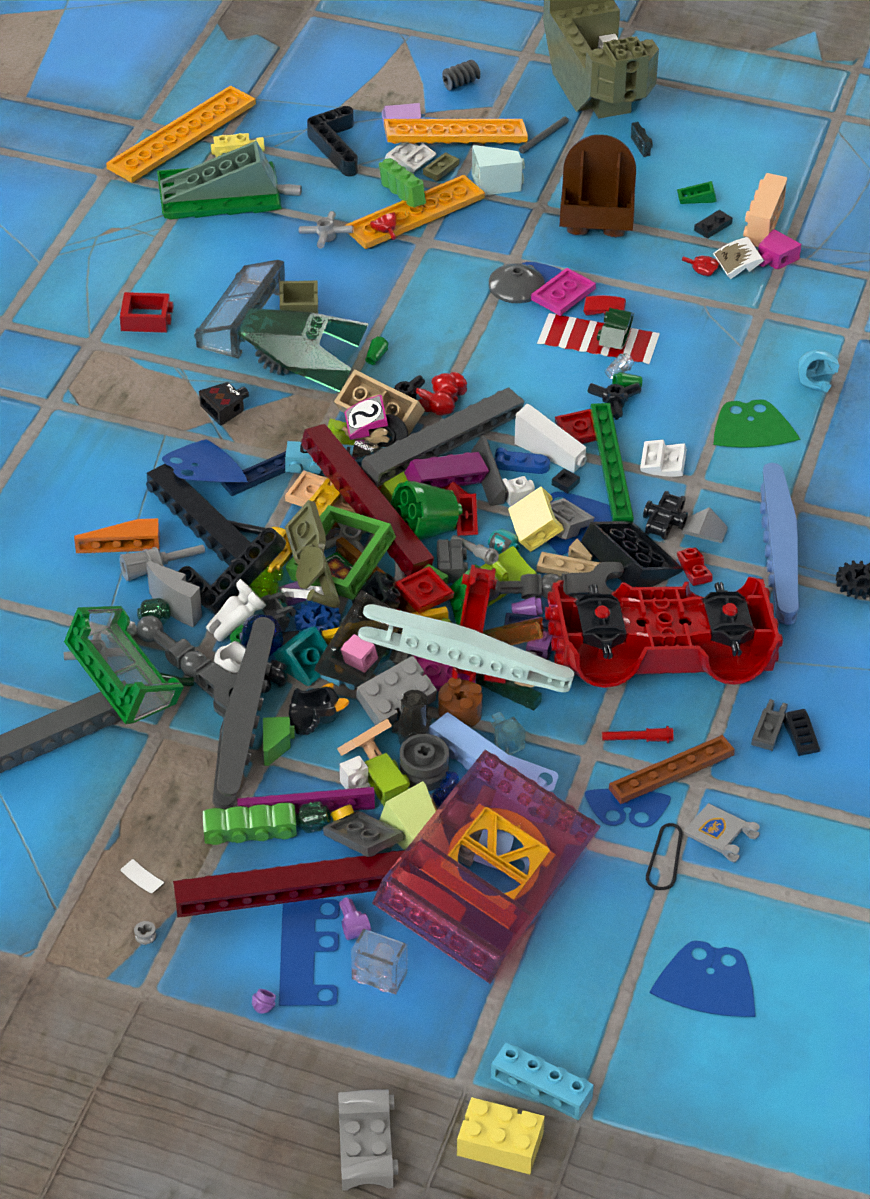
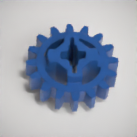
[294,601,341,635]

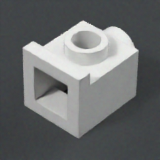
[502,476,535,507]
[340,755,370,789]

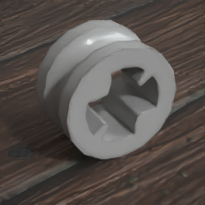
[134,921,156,945]

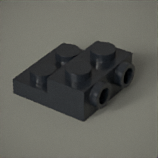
[351,570,401,623]

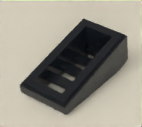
[784,709,820,756]

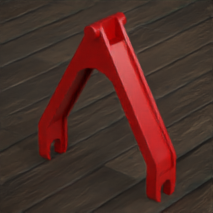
[451,564,497,682]

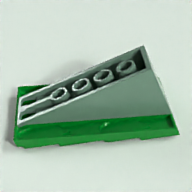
[157,140,282,220]

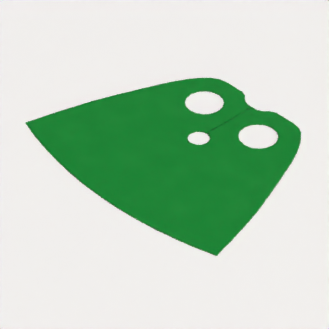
[713,399,801,447]

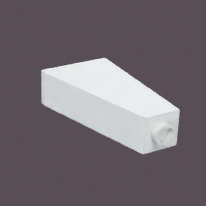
[515,404,587,473]

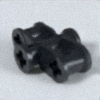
[643,491,688,540]

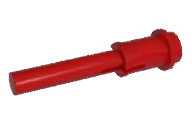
[602,726,674,744]

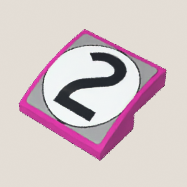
[344,395,388,440]

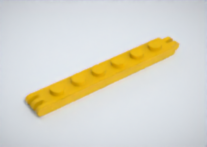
[267,478,341,574]

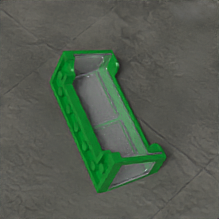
[64,606,184,724]

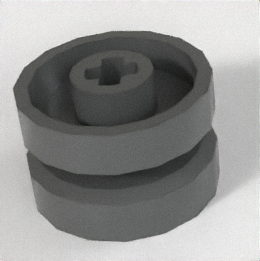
[400,734,449,791]

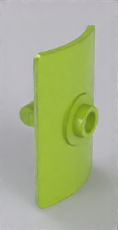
[480,546,537,607]

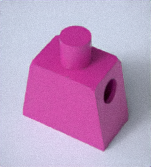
[758,229,802,269]

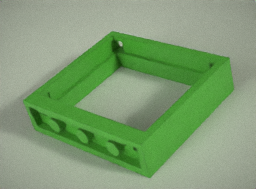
[285,505,396,600]

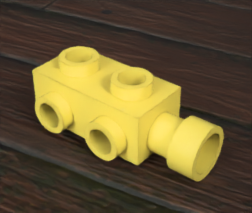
[211,133,265,157]

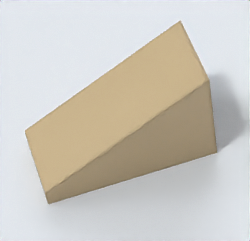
[568,538,592,561]

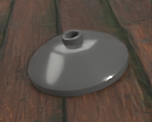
[488,263,545,303]

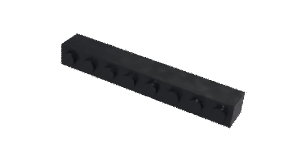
[146,464,251,566]

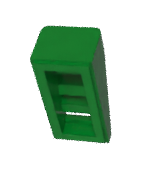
[677,181,717,204]

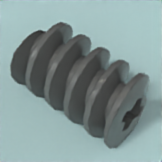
[442,59,480,91]

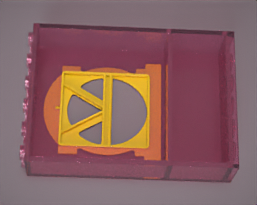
[372,750,601,984]

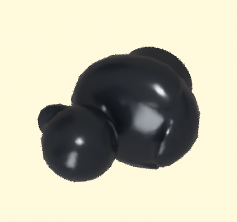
[264,660,288,693]

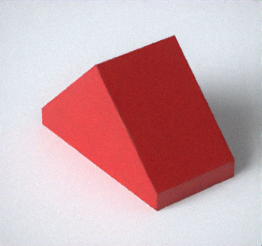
[455,493,478,536]

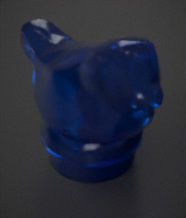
[432,771,468,809]

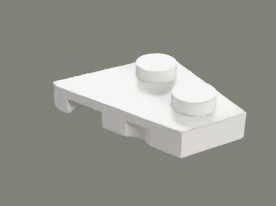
[281,586,324,599]

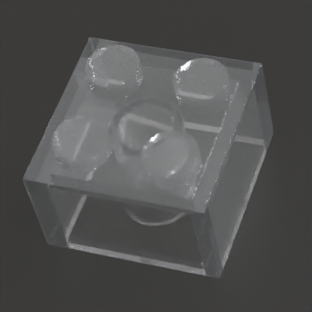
[351,929,408,995]

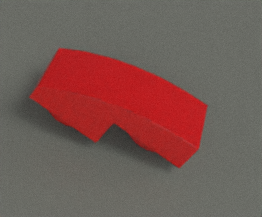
[583,295,626,316]
[677,547,713,586]

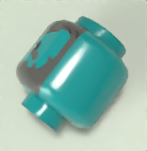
[488,529,520,555]

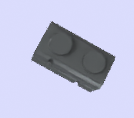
[437,539,468,584]

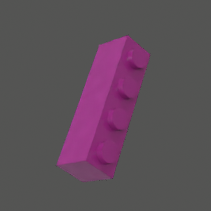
[404,452,489,488]

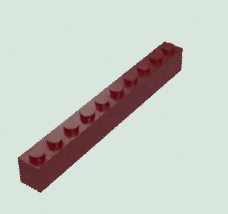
[301,424,434,576]
[173,850,410,918]

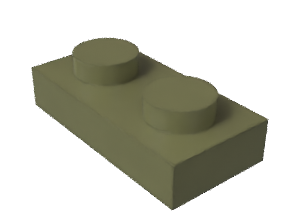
[423,152,459,181]

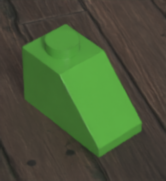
[263,717,295,766]

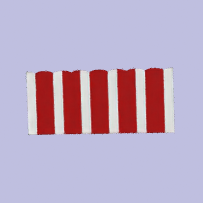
[537,313,660,364]

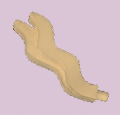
[342,426,390,445]

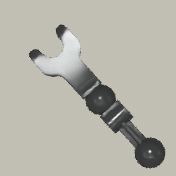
[488,562,624,601]
[136,615,261,718]

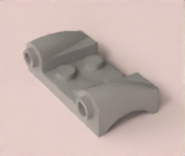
[338,1089,398,1191]

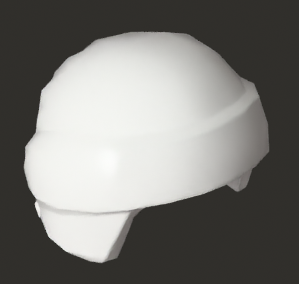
[214,641,246,674]

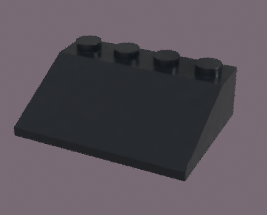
[581,521,684,587]

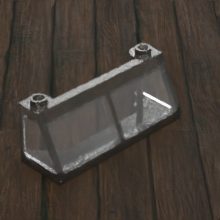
[194,260,285,359]

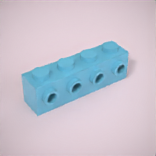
[491,1043,594,1121]

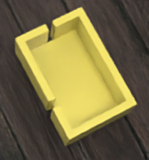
[457,1097,545,1174]

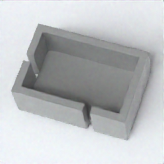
[356,656,437,725]

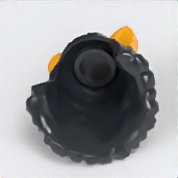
[288,683,349,735]

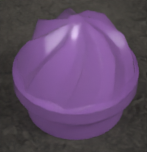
[252,989,276,1014]

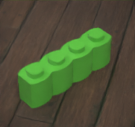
[379,158,426,207]
[203,803,297,845]

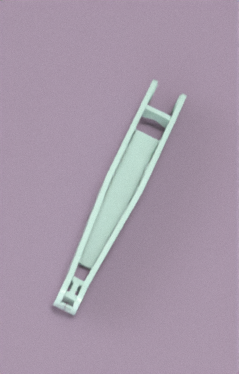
[358,604,574,692]

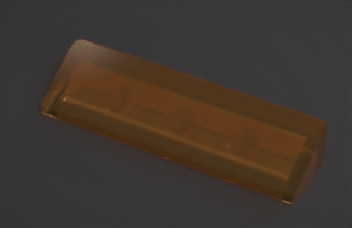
[483,617,543,645]

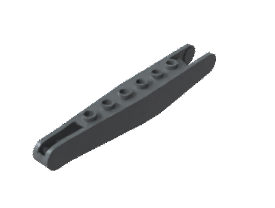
[212,617,275,810]

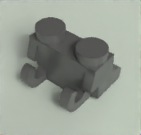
[261,592,296,633]

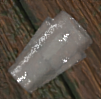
[605,353,634,379]

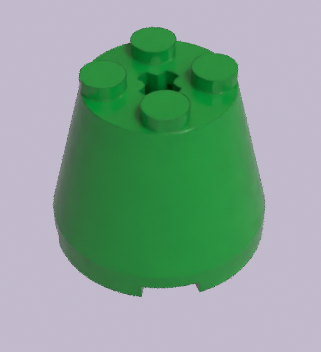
[391,481,462,541]

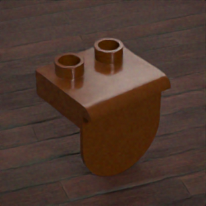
[559,135,636,237]

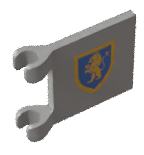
[683,803,760,862]

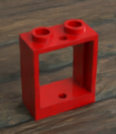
[120,292,174,333]

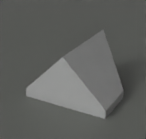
[682,507,728,543]

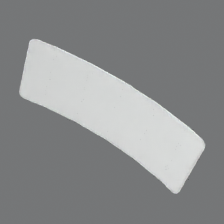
[121,859,164,893]

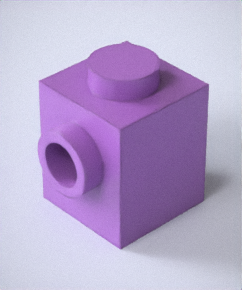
[526,629,552,660]

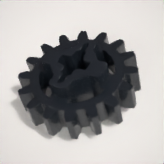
[835,560,870,599]

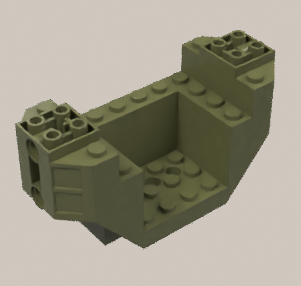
[543,0,659,119]

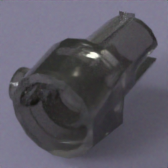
[392,690,432,745]

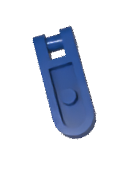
[494,447,550,474]

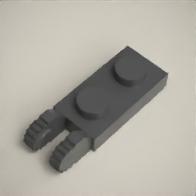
[751,699,788,751]

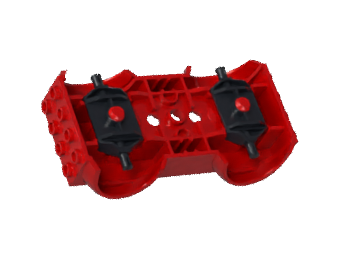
[545,577,783,688]

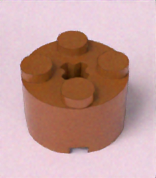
[438,677,483,727]

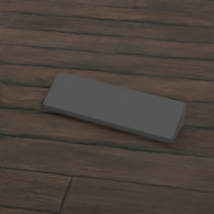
[471,436,506,506]

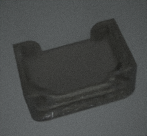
[314,590,403,686]

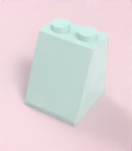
[472,145,525,195]

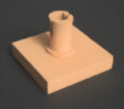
[337,718,392,760]

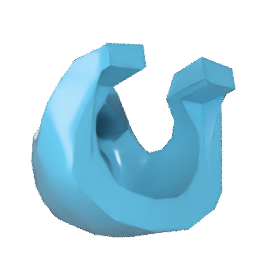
[798,350,840,392]

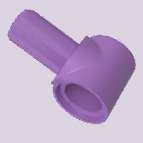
[339,897,371,941]

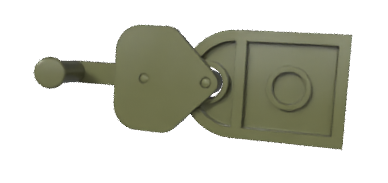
[285,500,340,608]

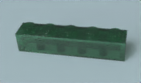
[476,673,542,711]

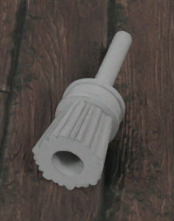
[120,545,205,582]

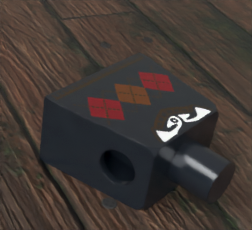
[199,382,249,426]

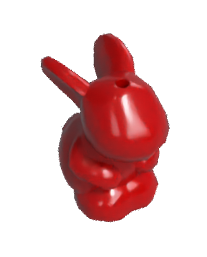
[416,372,467,416]

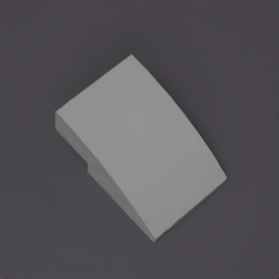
[147,561,202,627]

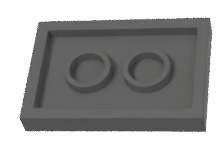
[323,811,403,857]

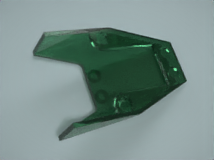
[238,308,369,392]

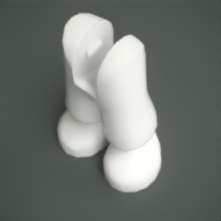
[206,579,266,642]

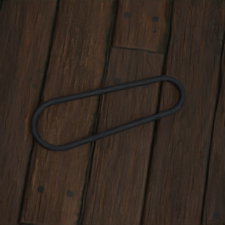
[646,823,682,890]

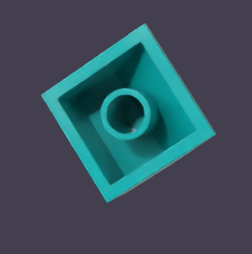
[273,626,337,686]

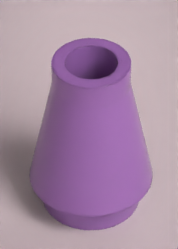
[511,596,543,616]

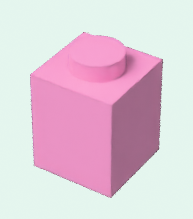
[341,634,378,673]

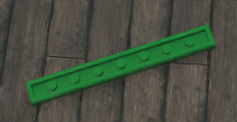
[590,403,634,522]

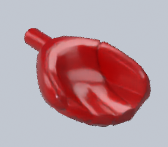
[370,212,397,240]
[682,256,719,276]

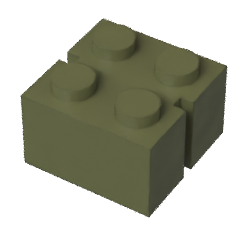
[280,280,318,323]

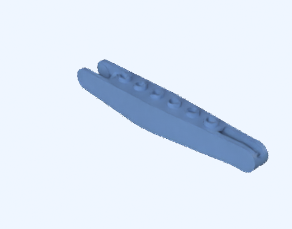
[760,463,799,625]

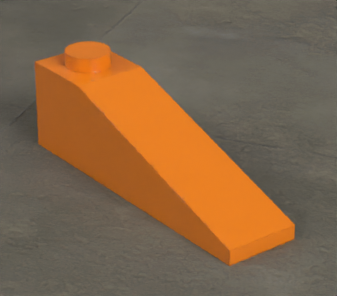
[74,518,160,553]

